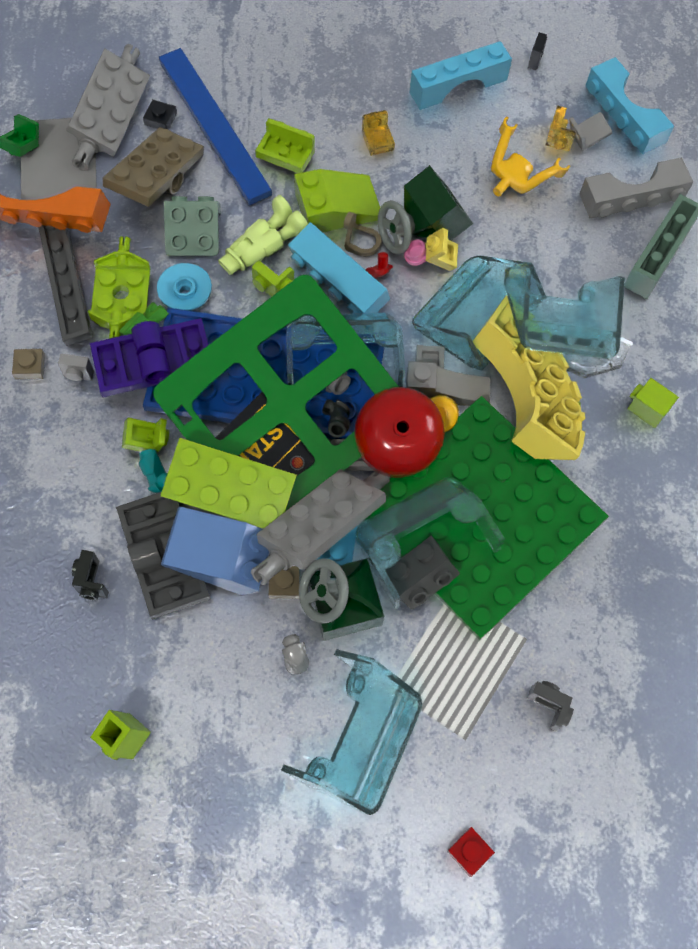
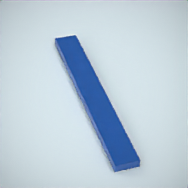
[159,48,272,205]

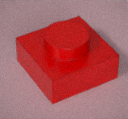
[447,827,495,877]

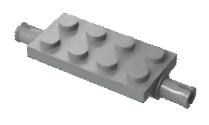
[66,44,150,171]
[251,469,390,585]

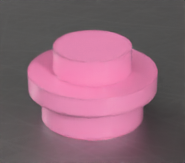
[404,239,426,266]

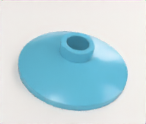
[157,263,212,311]

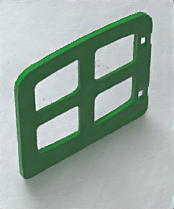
[153,275,399,512]

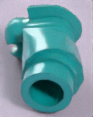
[139,449,168,493]

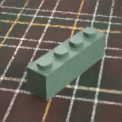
[623,194,698,299]

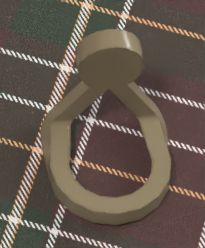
[344,212,382,257]

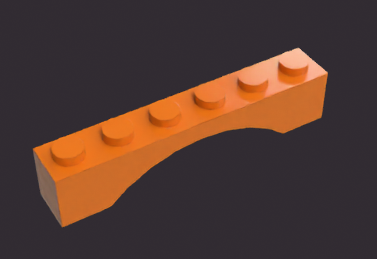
[0,186,111,233]

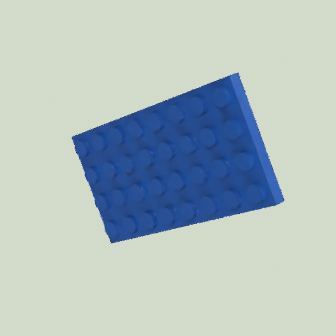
[143,308,385,439]

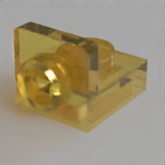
[545,105,576,151]
[362,110,395,156]

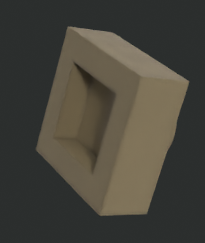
[12,349,45,380]
[268,566,300,599]

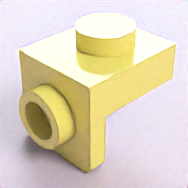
[425,228,458,271]

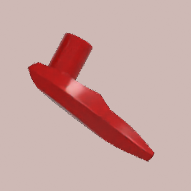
[365,252,393,279]

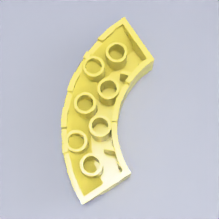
[471,295,585,460]

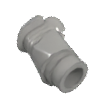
[282,634,309,675]

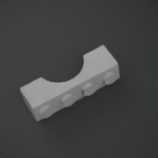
[579,157,693,218]

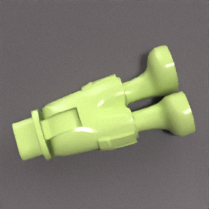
[218,195,308,275]

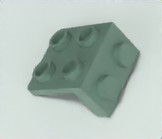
[164,196,221,256]

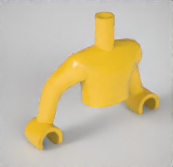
[491,117,570,197]

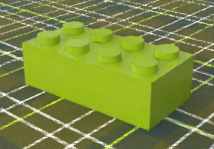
[161,438,297,529]

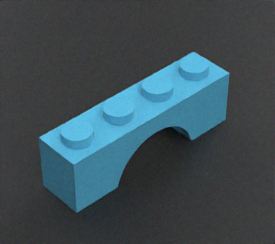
[409,41,512,110]
[586,57,674,155]

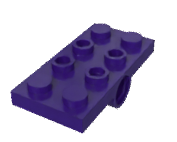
[90,318,209,398]

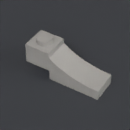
[406,361,490,406]

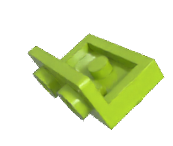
[255,118,315,173]

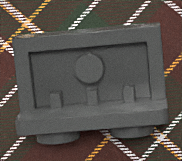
[383,535,460,609]

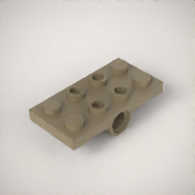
[103,127,204,207]

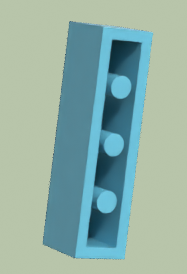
[288,222,390,322]

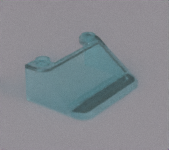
[412,256,546,371]
[504,262,625,359]

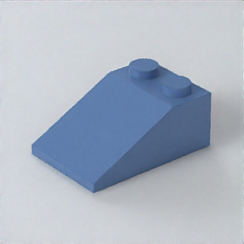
[161,507,269,596]

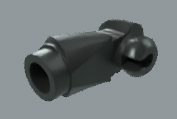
[322,399,350,438]

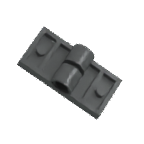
[116,492,211,620]

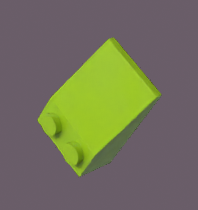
[294,169,380,232]

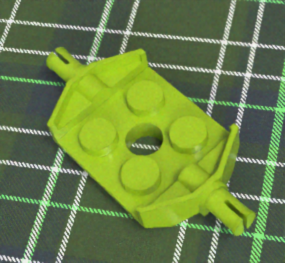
[88,236,151,339]

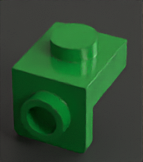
[0,114,39,157]

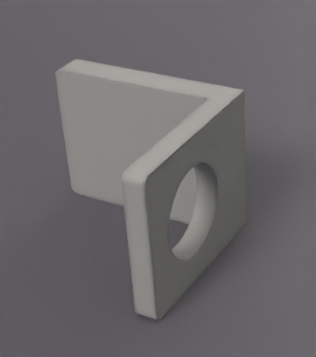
[569,112,612,151]

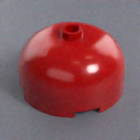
[354,387,445,478]

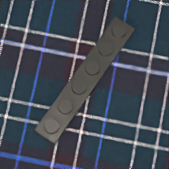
[38,225,93,346]

